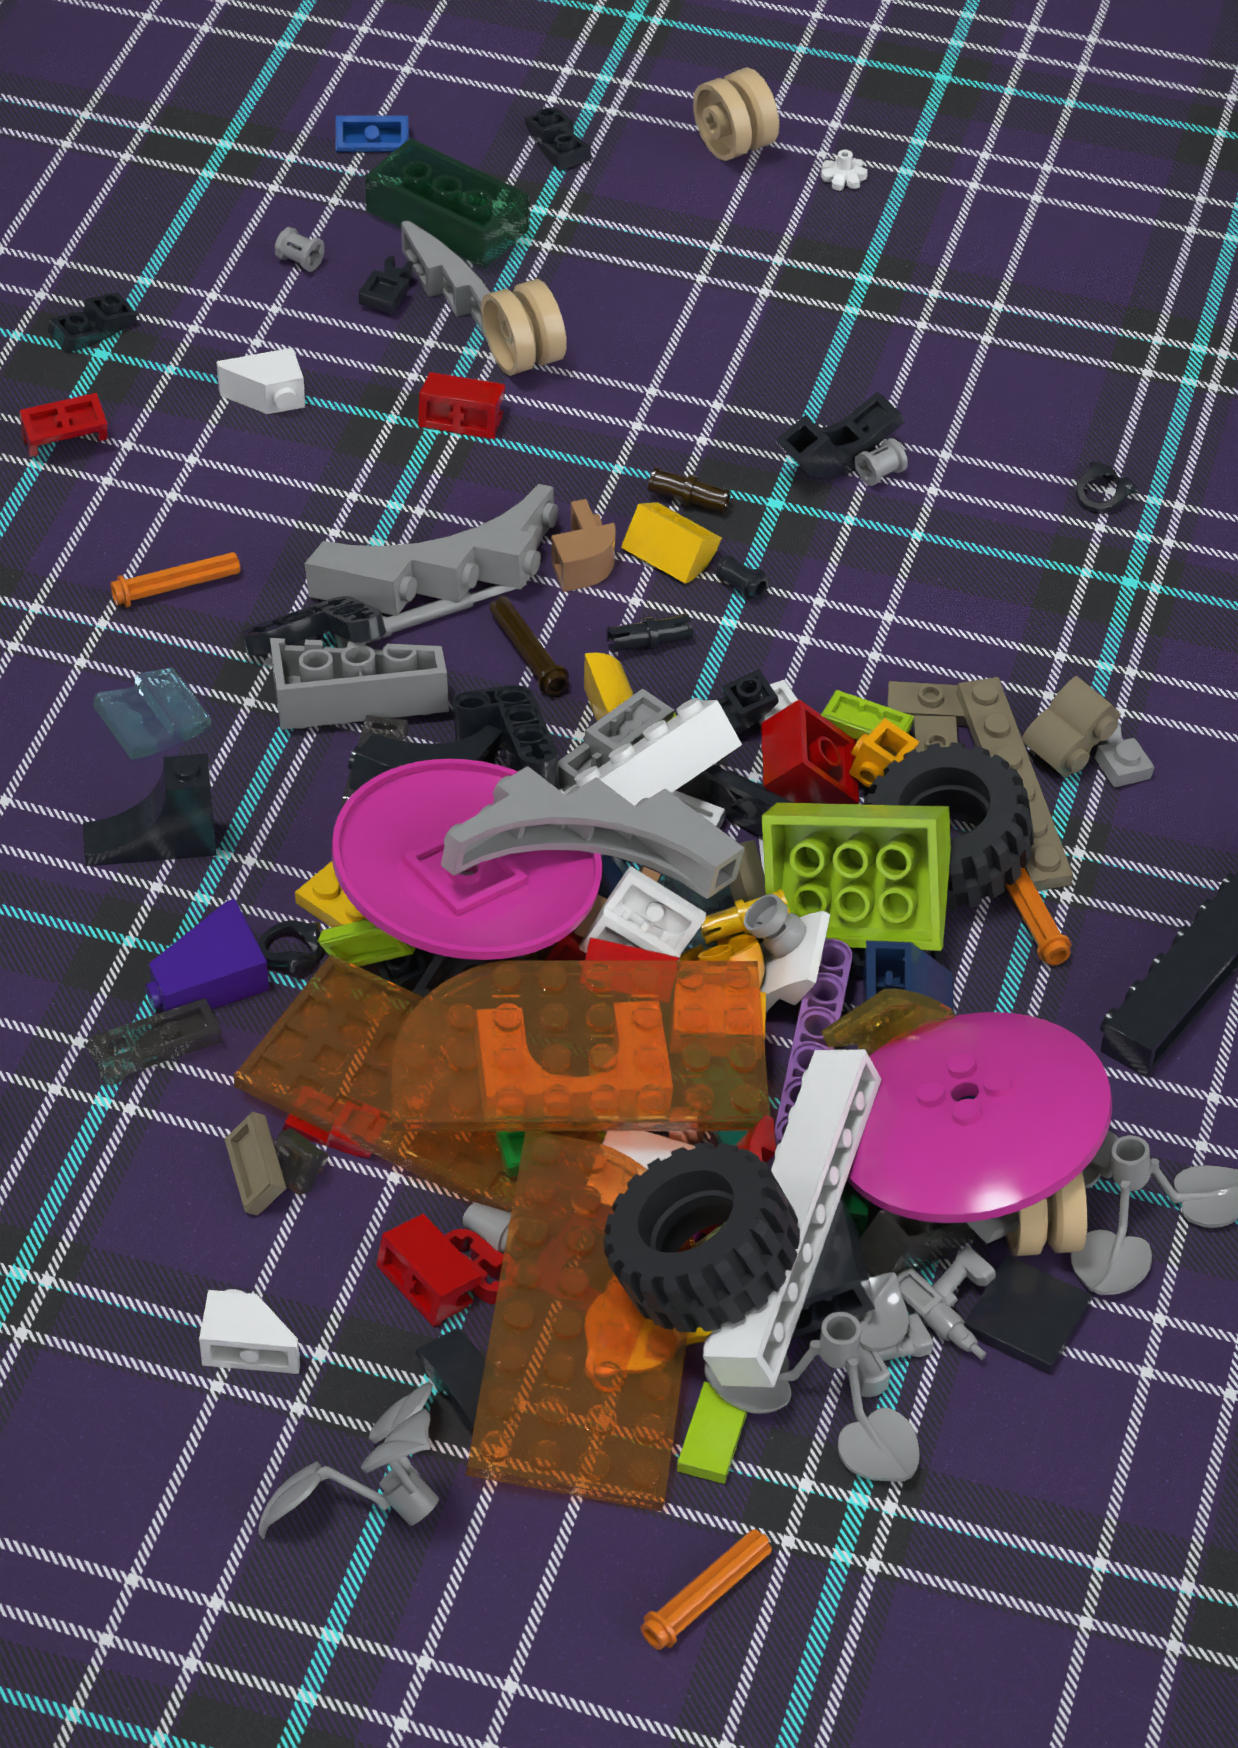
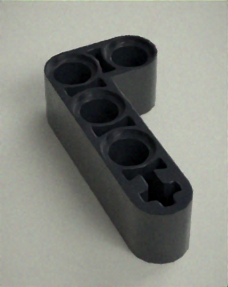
[453,685,560,790]

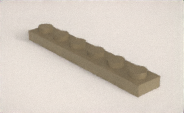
[956,677,1073,891]

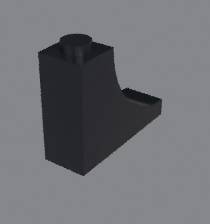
[348,725,503,791]
[83,754,217,866]
[791,1197,875,1339]

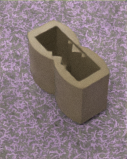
[1022,676,1121,778]

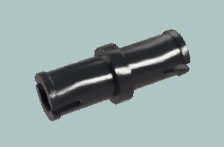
[606,613,693,653]

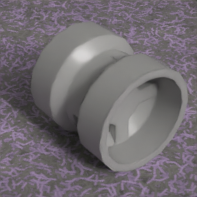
[744,894,806,957]

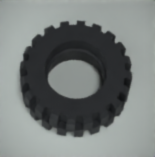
[863,742,1034,911]
[603,1142,800,1333]

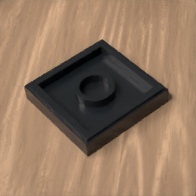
[964,1255,1092,1374]

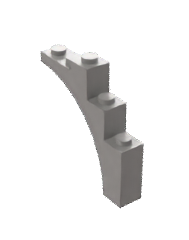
[305,484,559,616]
[441,766,745,899]

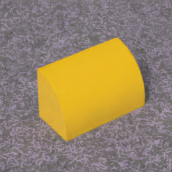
[621,502,722,583]
[584,653,634,721]

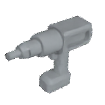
[897,1245,996,1360]
[844,1313,933,1397]

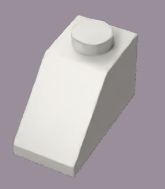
[216,348,305,414]
[199,1289,300,1374]

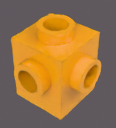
[849,718,919,787]

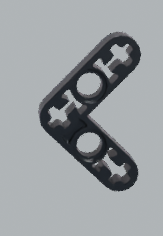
[241,596,386,656]

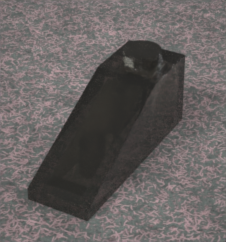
[860,1210,979,1277]

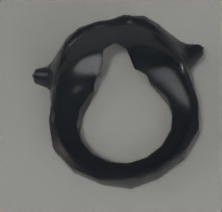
[1076,461,1139,514]
[258,920,324,973]

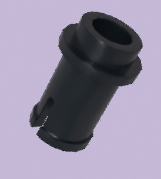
[716,555,769,599]

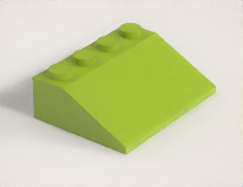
[762,803,951,951]

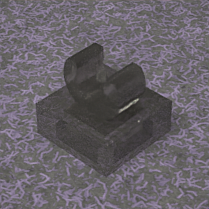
[274,1128,329,1196]

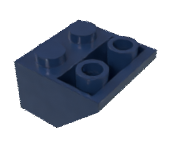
[863,940,954,1046]

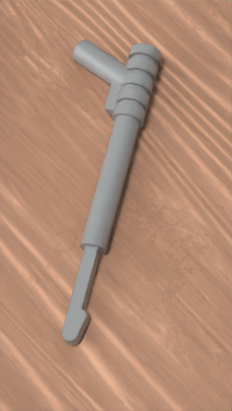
[335,583,527,648]

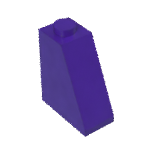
[145,899,269,1024]

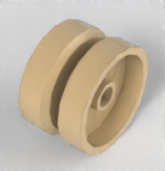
[693,67,779,161]
[481,278,566,376]
[1005,1172,1087,1257]

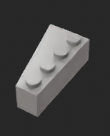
[270,638,449,730]

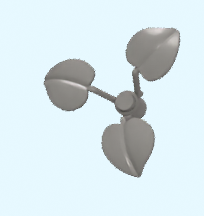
[1071,1130,1238,1295]
[705,1272,919,1482]
[258,1381,439,1540]

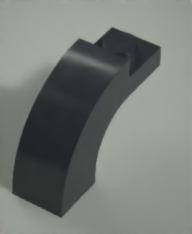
[775,391,905,478]

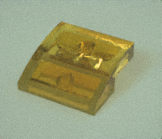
[821,989,955,1056]

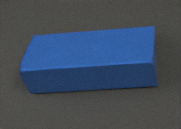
[336,116,409,152]

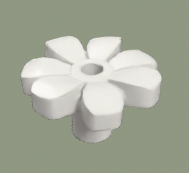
[821,150,867,191]

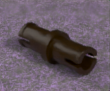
[648,467,731,514]

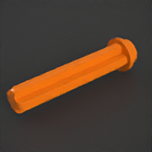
[110,552,240,608]
[1005,868,1071,965]
[640,1529,772,1650]

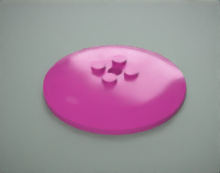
[331,759,602,960]
[847,1012,1112,1223]

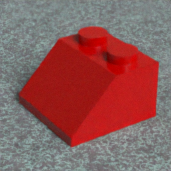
[761,699,859,804]

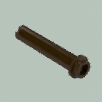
[489,596,569,696]

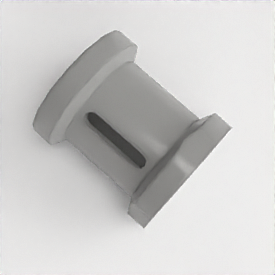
[275,227,325,271]
[855,438,908,486]

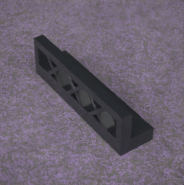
[703,764,793,837]

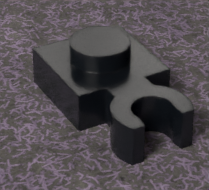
[358,256,413,314]

